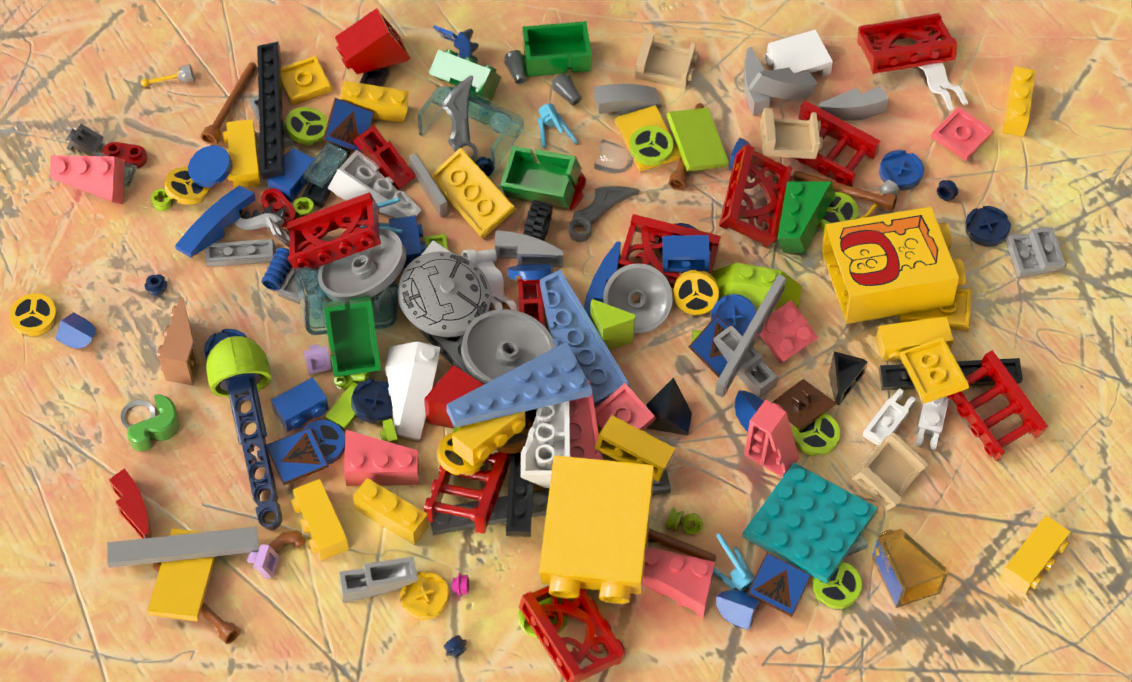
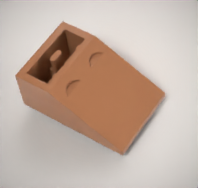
[157,297,200,386]

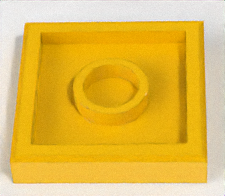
[281,55,332,106]

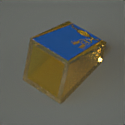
[872,529,949,608]

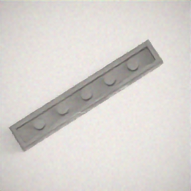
[715,274,786,397]
[107,527,259,568]

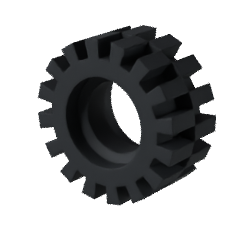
[523,200,553,241]

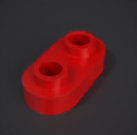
[102,142,148,168]
[261,189,296,227]

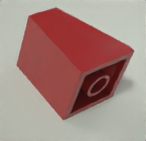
[335,8,411,75]
[424,365,484,429]

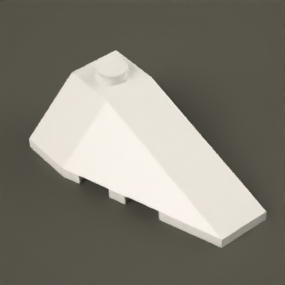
[328,150,421,218]
[385,341,440,442]
[521,401,570,488]

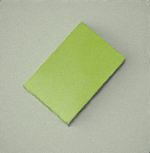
[667,108,729,172]

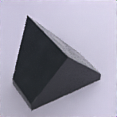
[829,351,868,405]
[645,377,692,436]

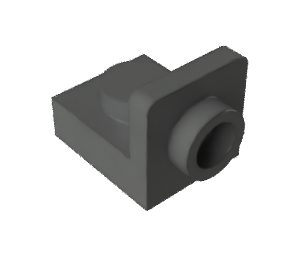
[66,124,104,156]

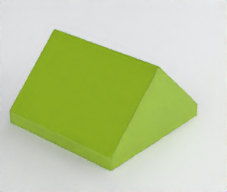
[590,299,636,350]

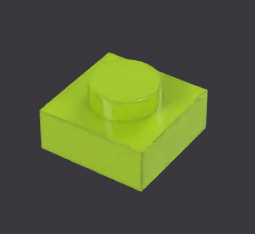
[380,419,398,444]

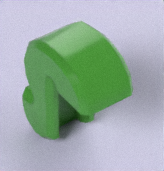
[127,394,179,451]

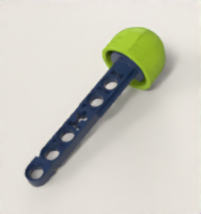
[206,336,282,530]

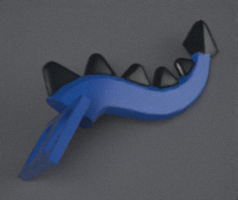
[433,25,479,62]

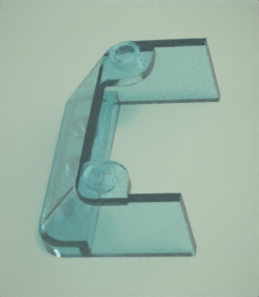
[417,86,524,170]

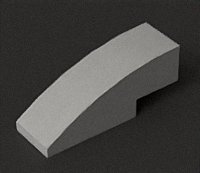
[743,47,770,116]
[749,67,818,100]
[593,84,662,115]
[819,86,889,121]
[495,230,563,268]
[713,326,778,398]
[339,557,418,603]

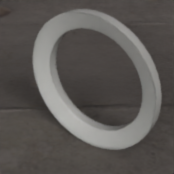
[120,400,156,429]

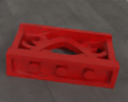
[857,13,957,74]
[719,144,792,247]
[287,192,381,274]
[618,214,721,288]
[519,585,625,682]

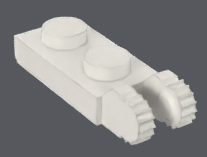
[862,388,916,446]
[915,397,949,450]

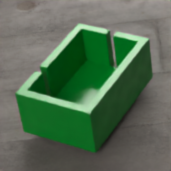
[522,21,592,77]
[500,146,582,208]
[323,296,381,377]

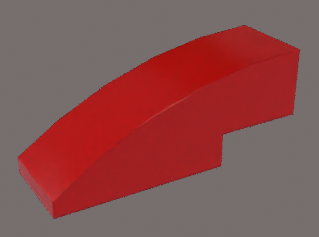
[353,125,416,190]
[517,279,544,326]
[109,468,152,539]

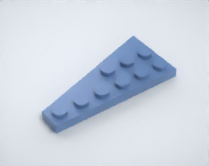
[540,270,630,405]
[447,342,592,428]

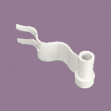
[918,63,968,111]
[461,249,518,311]

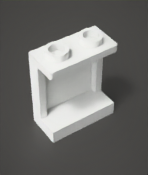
[765,30,833,77]

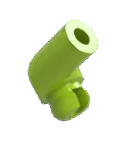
[334,372,370,389]

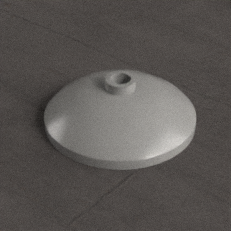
[603,264,673,333]

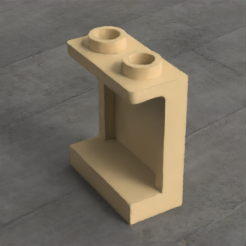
[635,32,699,89]
[760,108,823,159]
[851,432,928,511]

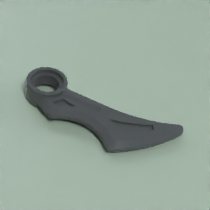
[441,75,478,161]
[569,186,640,242]

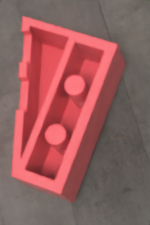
[50,155,125,204]
[744,400,800,478]
[344,430,419,486]
[643,547,715,618]

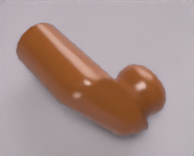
[269,530,306,553]

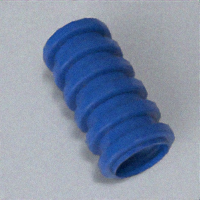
[261,248,292,291]

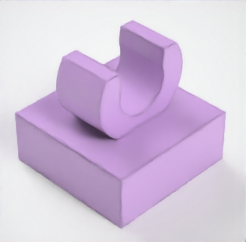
[304,344,332,375]
[247,545,280,579]

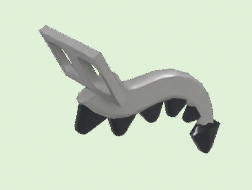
[234,206,289,247]

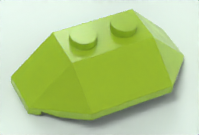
[711,263,802,313]

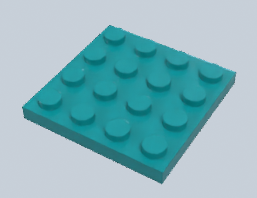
[742,463,878,584]

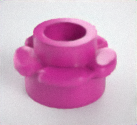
[452,573,470,597]

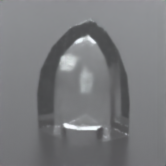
[594,139,635,174]

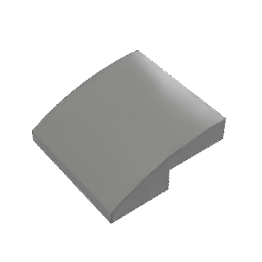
[1005,227,1066,278]

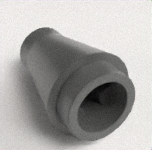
[504,50,527,84]
[551,73,582,106]

